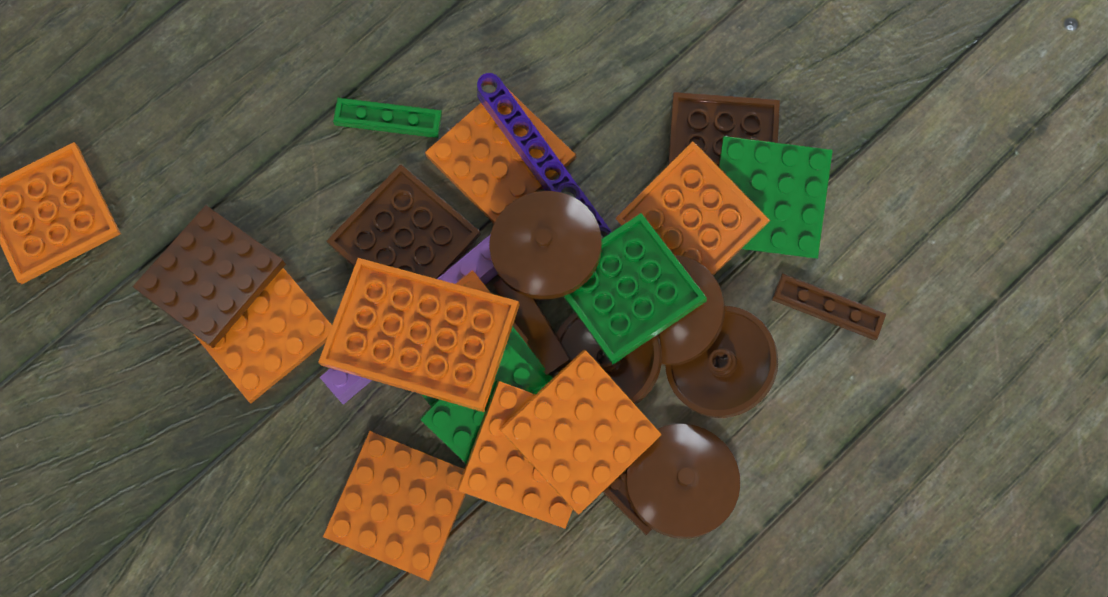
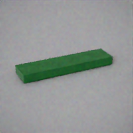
[333,98,442,138]

